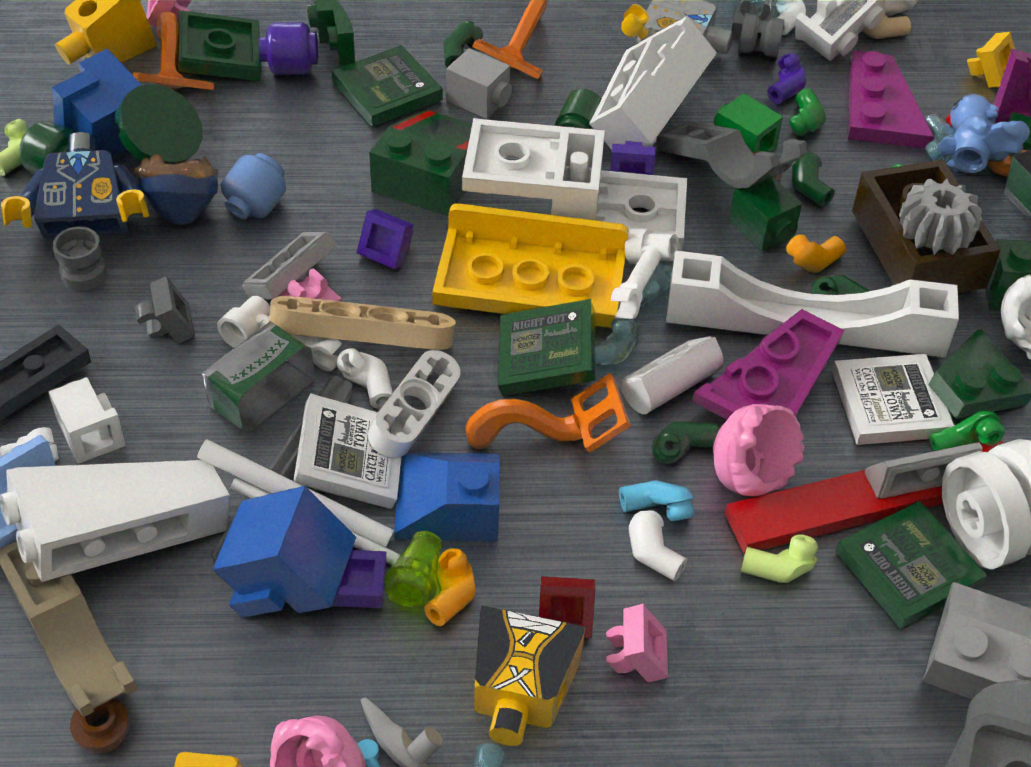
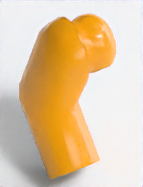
[786,234,847,273]
[424,548,476,626]

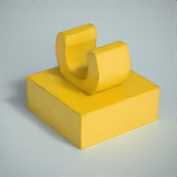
[967,32,1015,88]

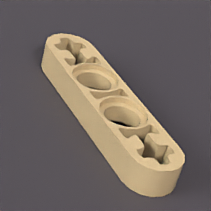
[269,296,456,350]

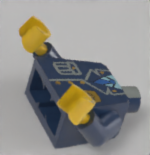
[1,132,149,238]

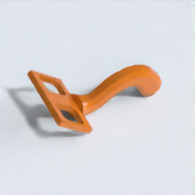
[472,0,547,79]
[133,11,214,90]
[465,373,631,453]

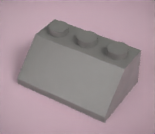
[922,582,1031,699]

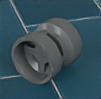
[738,13,785,58]
[53,227,107,291]

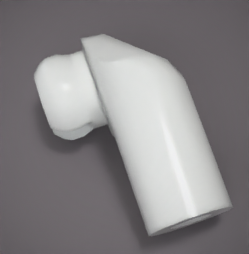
[776,0,806,35]
[337,348,393,409]
[628,510,687,582]

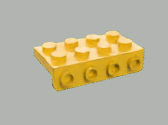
[432,203,629,328]

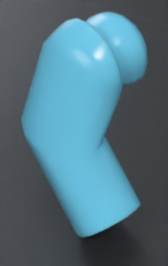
[619,480,695,521]

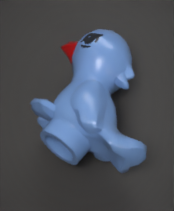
[937,94,1030,173]

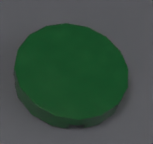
[115,84,203,168]

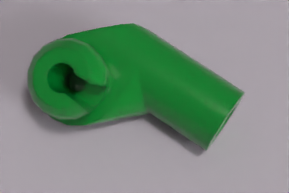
[789,89,826,136]
[929,411,1005,451]

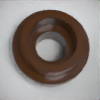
[70,698,130,754]

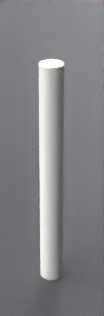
[197,439,394,548]

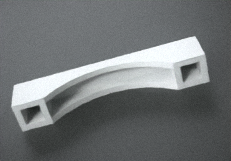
[666,250,959,357]

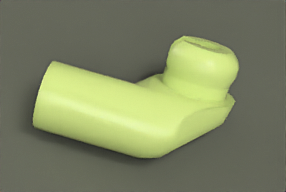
[0,119,28,176]
[741,535,818,583]

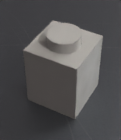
[446,48,512,119]

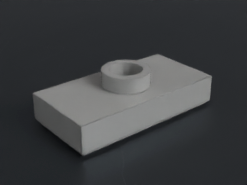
[242,232,337,299]

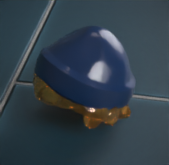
[135,154,219,225]

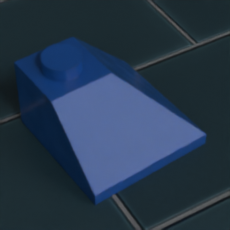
[394,452,500,542]

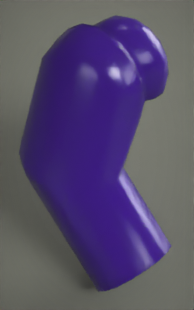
[767,53,806,105]

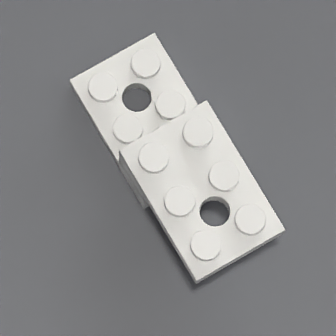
[462,118,687,251]

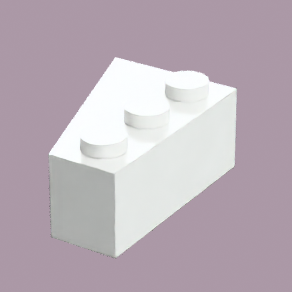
[589,16,717,149]

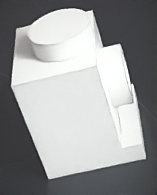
[48,377,126,464]

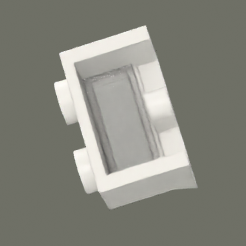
[795,0,885,61]

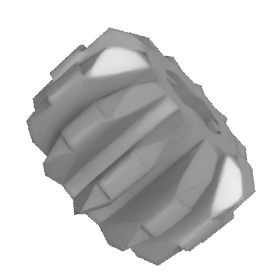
[899,179,982,255]

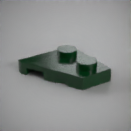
[928,329,1031,419]

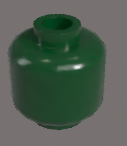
[19,121,77,175]

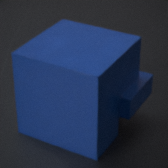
[52,49,142,156]
[212,486,356,617]

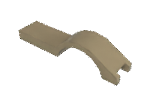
[0,541,137,717]

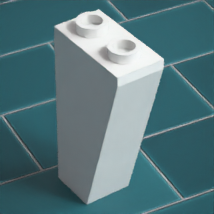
[0,460,230,582]

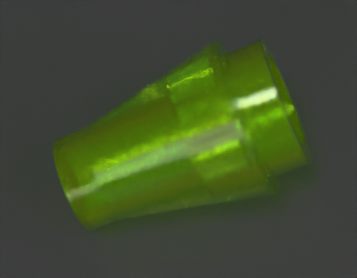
[385,531,443,610]

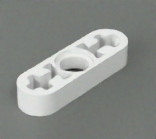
[368,350,460,458]

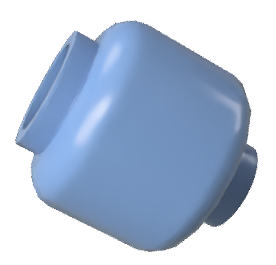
[220,153,286,220]

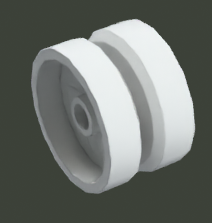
[942,439,1031,570]

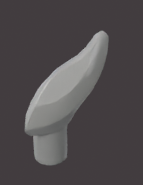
[360,697,443,767]

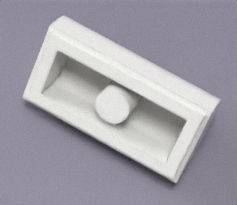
[618,336,723,414]

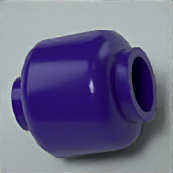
[259,22,319,76]

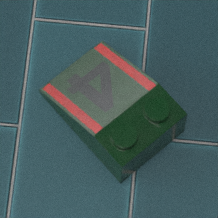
[369,110,472,216]

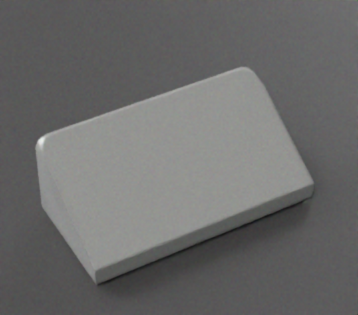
[865,442,983,499]

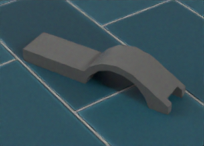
[657,121,808,189]

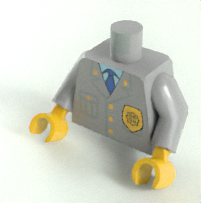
[621,0,733,54]

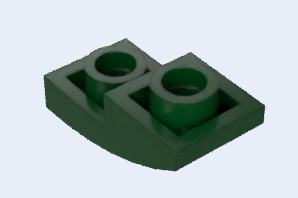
[307,0,355,66]

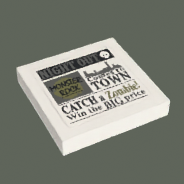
[832,354,954,445]
[293,393,404,509]

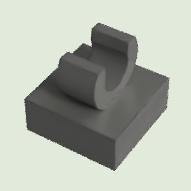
[731,0,777,38]
[135,276,195,344]

